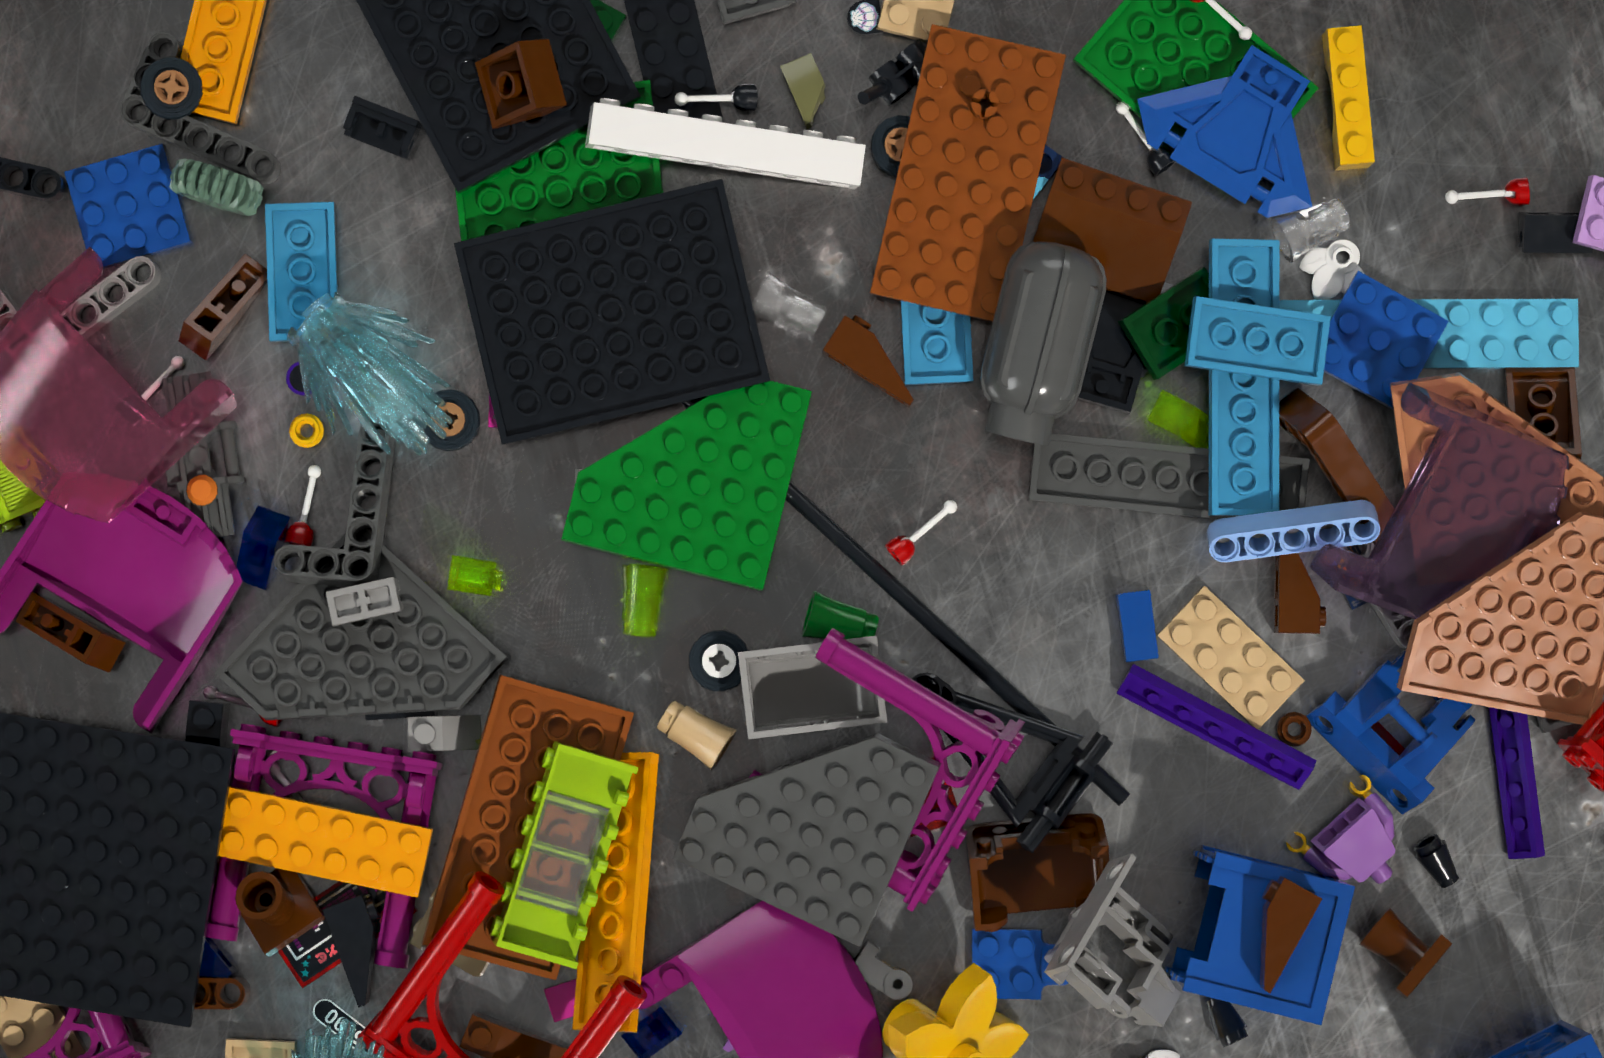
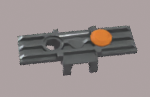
[160,371,245,537]

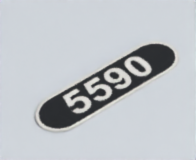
[313,999,372,1055]

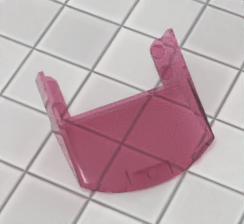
[0,247,237,523]

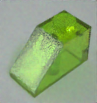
[1144,390,1209,449]
[447,555,504,597]

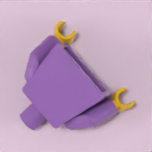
[1286,775,1396,884]

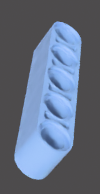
[1207,500,1380,562]

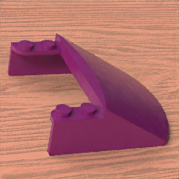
[0,471,243,734]
[639,900,883,1058]

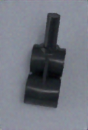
[858,39,926,106]

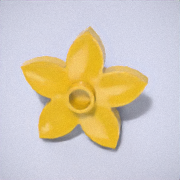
[882,963,1029,1058]

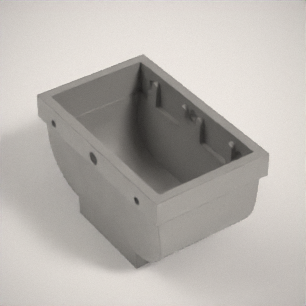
[738,636,887,739]

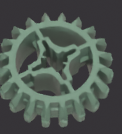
[169,158,264,216]

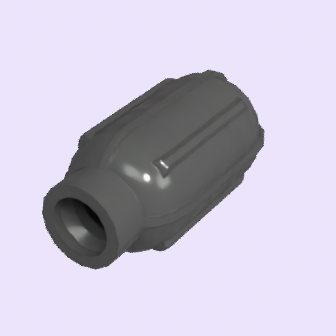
[980,242,1107,446]

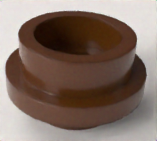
[1277,712,1312,747]

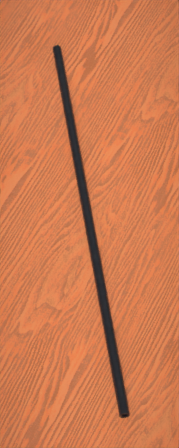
[681,398,1130,806]

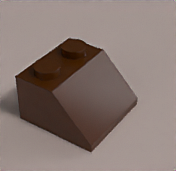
[475,39,567,129]

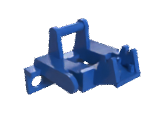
[1306,650,1476,815]

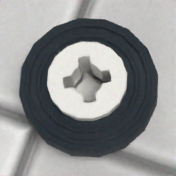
[689,630,748,691]

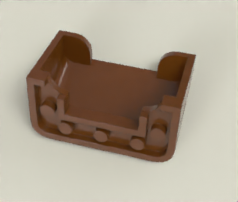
[965,813,1110,932]

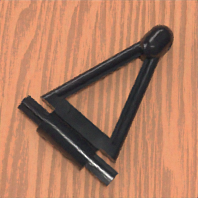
[912,673,1113,853]

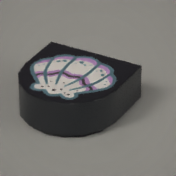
[847,0,883,36]

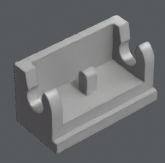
[326,577,404,626]

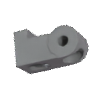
[854,939,913,1000]

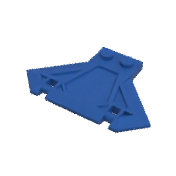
[1137,45,1313,218]

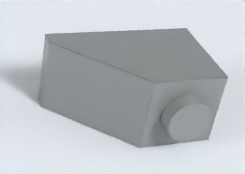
[407,715,481,752]

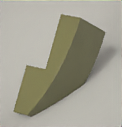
[780,53,826,129]

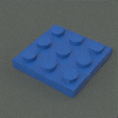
[64,143,193,271]
[1324,271,1449,410]

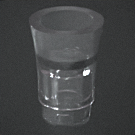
[1271,198,1351,263]
[752,271,826,337]

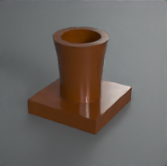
[235,868,326,957]
[1359,908,1452,999]

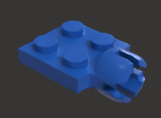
[972,928,1069,1000]

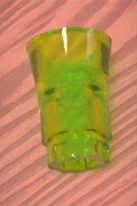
[621,564,669,637]

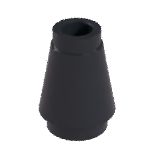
[1414,834,1459,888]
[1206,998,1248,1048]

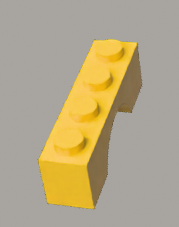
[1322,25,1375,171]

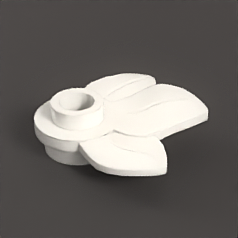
[1299,239,1364,300]

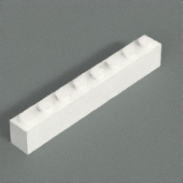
[585,98,866,189]

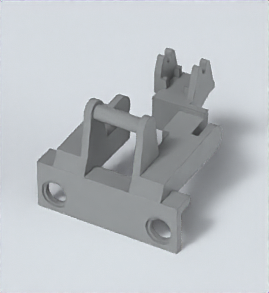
[1044,853,1182,1027]

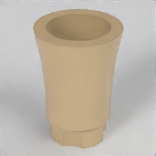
[657,701,737,771]

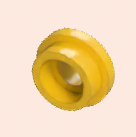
[289,413,324,448]

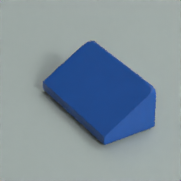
[1116,590,1159,662]

